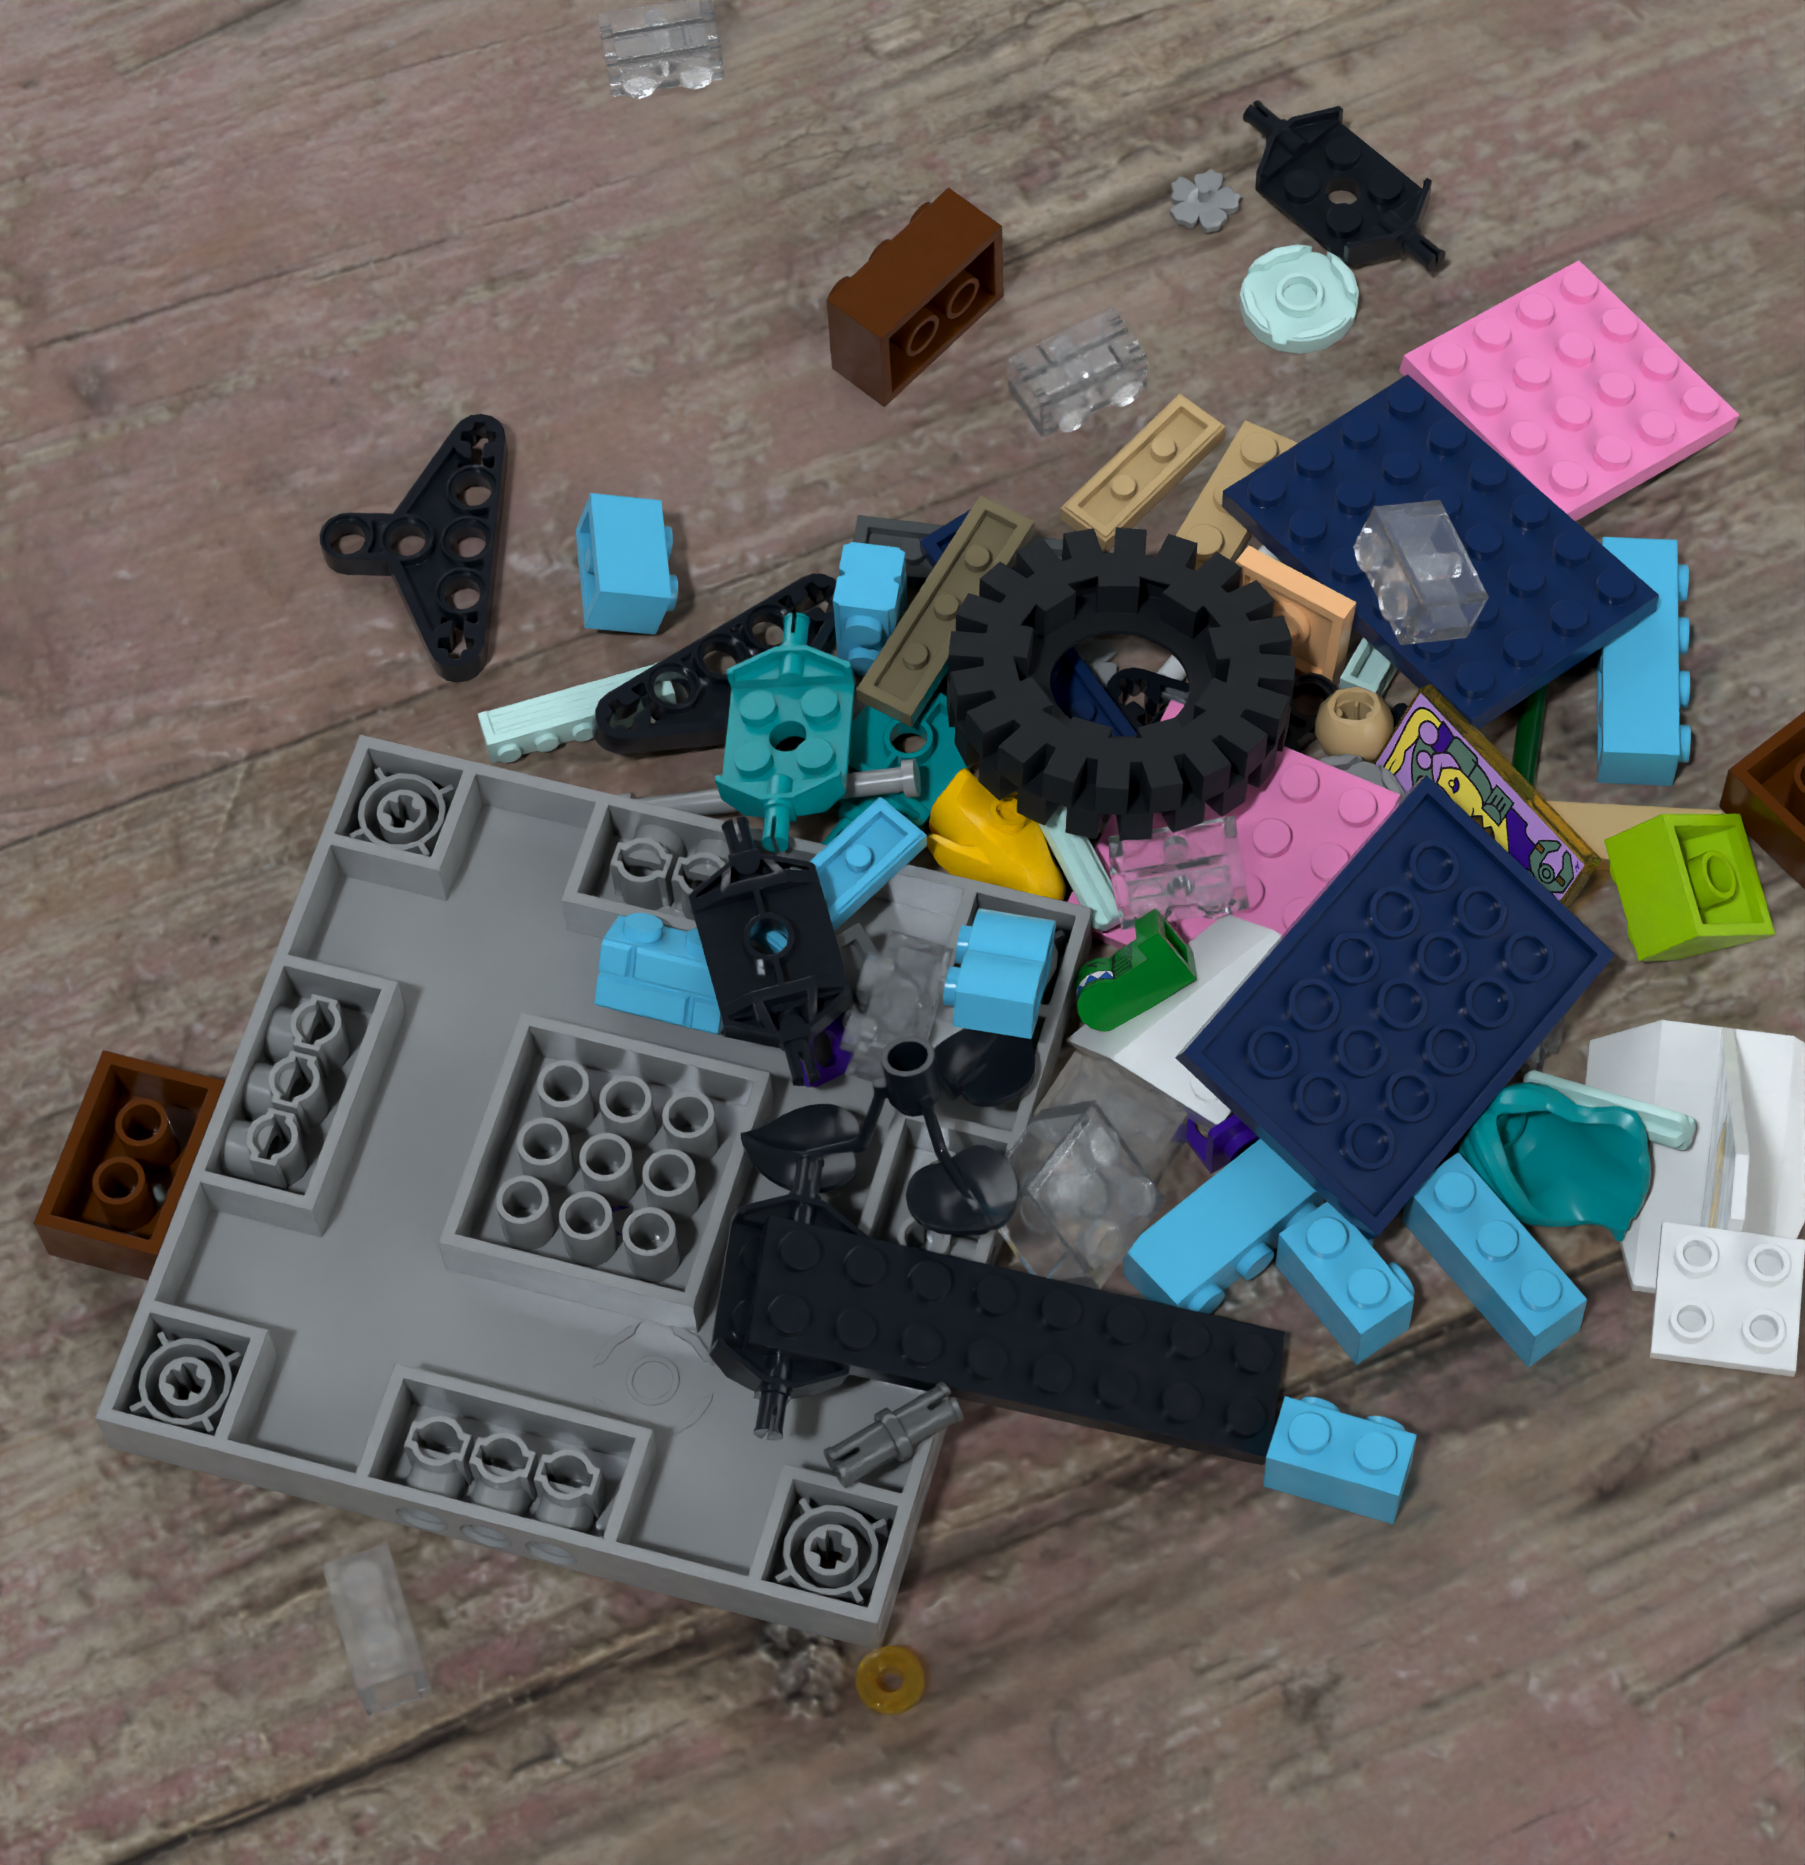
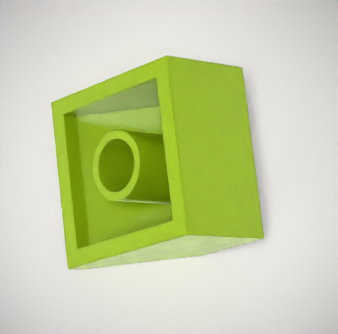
[1604,814,1775,962]

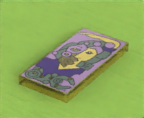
[1373,684,1602,909]

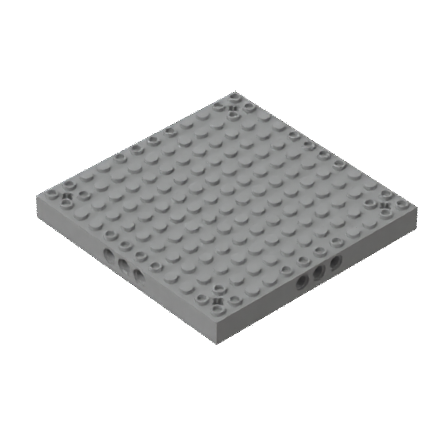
[95,735,1092,1651]

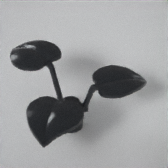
[741,1028,1036,1235]

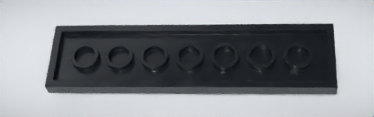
[743,1215,1285,1465]

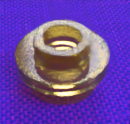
[855,1646,925,1716]

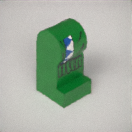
[1075,906,1197,1031]

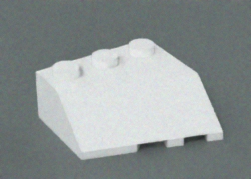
[1066,914,1282,1131]

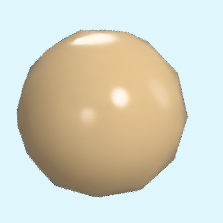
[1314,687,1394,762]

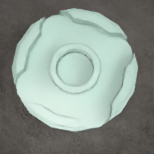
[1239,244,1359,354]

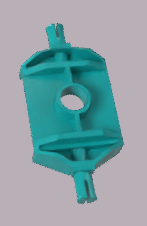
[715,613,856,852]
[820,671,972,845]

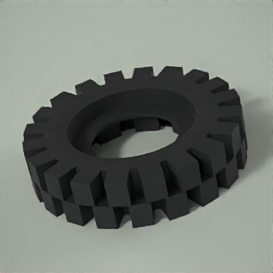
[947,527,1295,841]

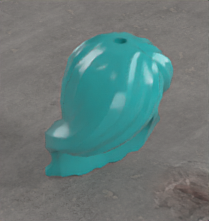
[1459,1082,1651,1242]

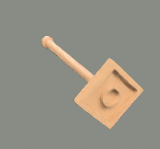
[1235,545,1357,687]

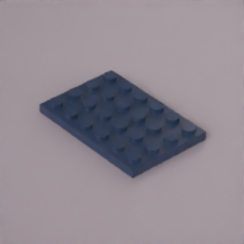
[1222,374,1659,735]
[1175,775,1615,1240]

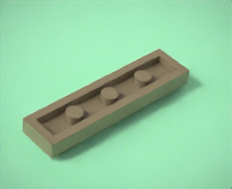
[856,495,1035,727]

